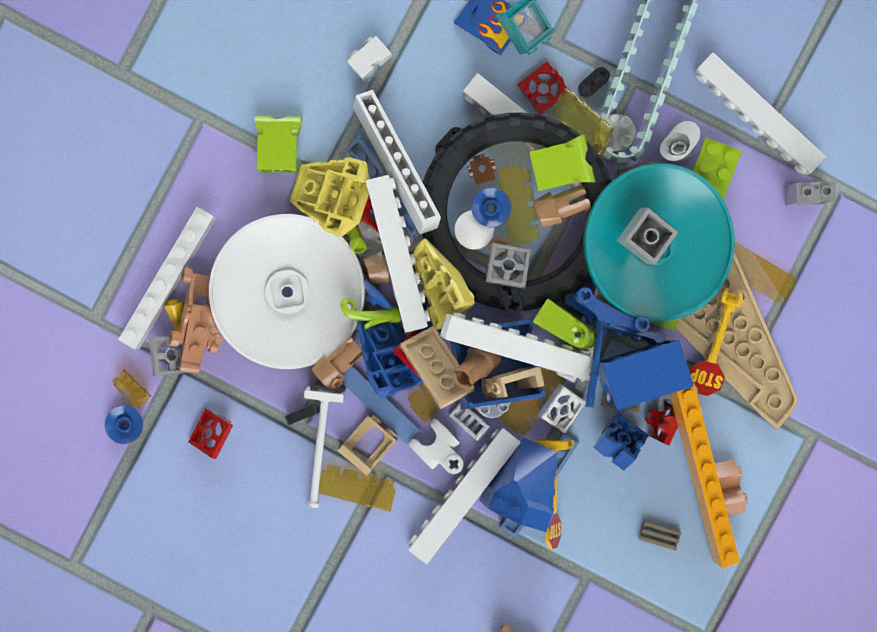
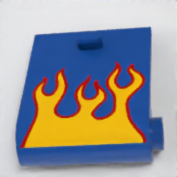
[454,0,528,55]

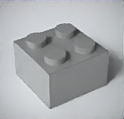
[617,208,678,264]

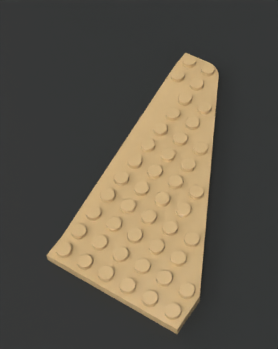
[675,252,797,429]

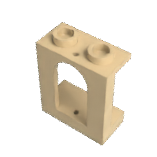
[481,366,544,398]
[338,415,398,476]

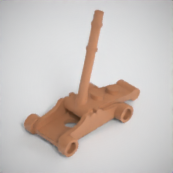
[168,267,223,374]

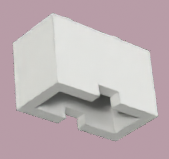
[347,36,392,81]

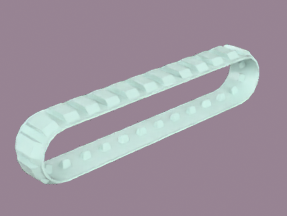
[594,0,698,166]

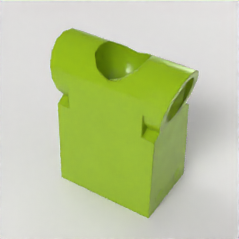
[254,116,303,174]
[529,134,596,191]
[533,299,596,350]

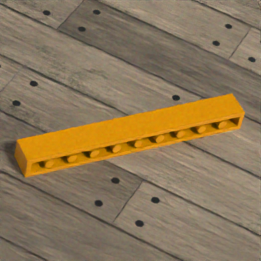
[670,383,740,568]

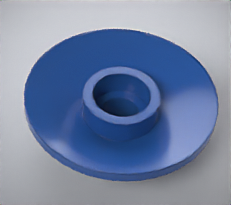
[471,188,511,227]
[363,280,391,310]
[104,406,143,444]

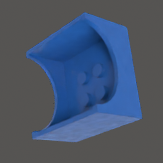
[450,319,546,410]
[598,339,694,410]

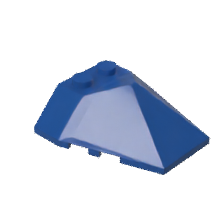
[357,320,423,398]
[479,437,558,532]

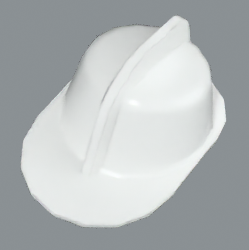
[660,121,701,162]

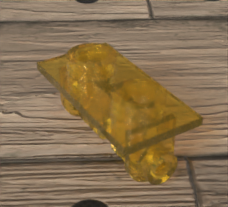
[112,369,151,408]

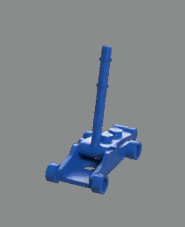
[563,288,665,408]

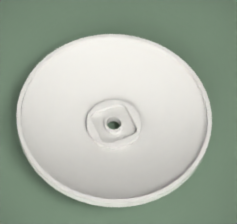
[209,214,365,369]

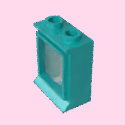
[496,0,556,55]

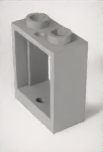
[785,181,836,206]

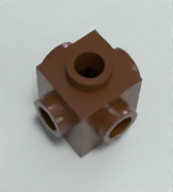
[467,154,497,185]

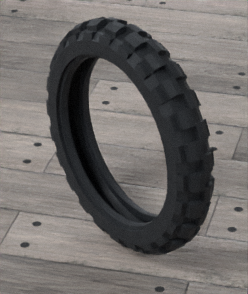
[422,112,611,311]

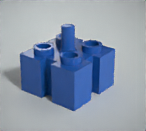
[593,412,649,471]

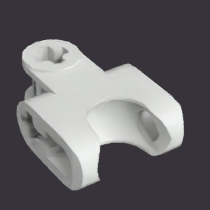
[408,418,464,474]

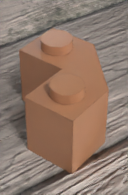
[715,459,748,516]

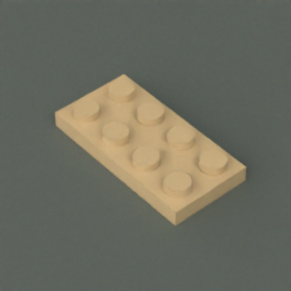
[400,326,474,409]

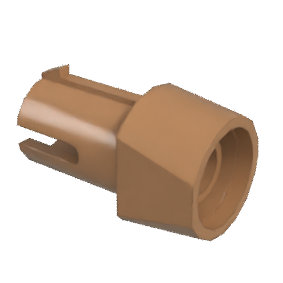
[532,185,591,228]
[363,250,416,286]
[311,337,363,389]
[453,347,501,389]

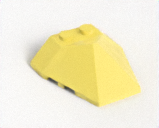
[289,157,370,237]
[412,239,475,330]

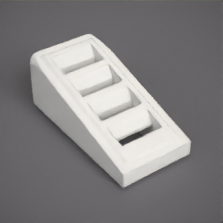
[449,403,491,441]

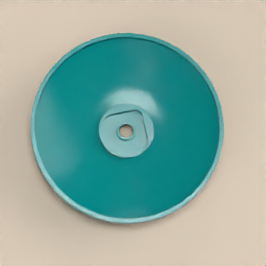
[583,164,735,322]

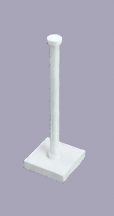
[304,384,347,508]

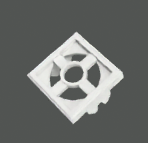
[538,383,586,433]

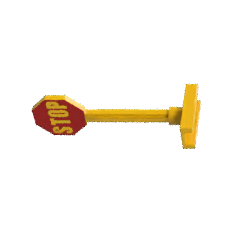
[690,287,743,396]
[531,439,574,549]

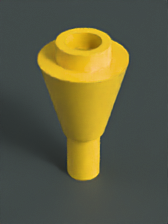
[164,299,183,331]

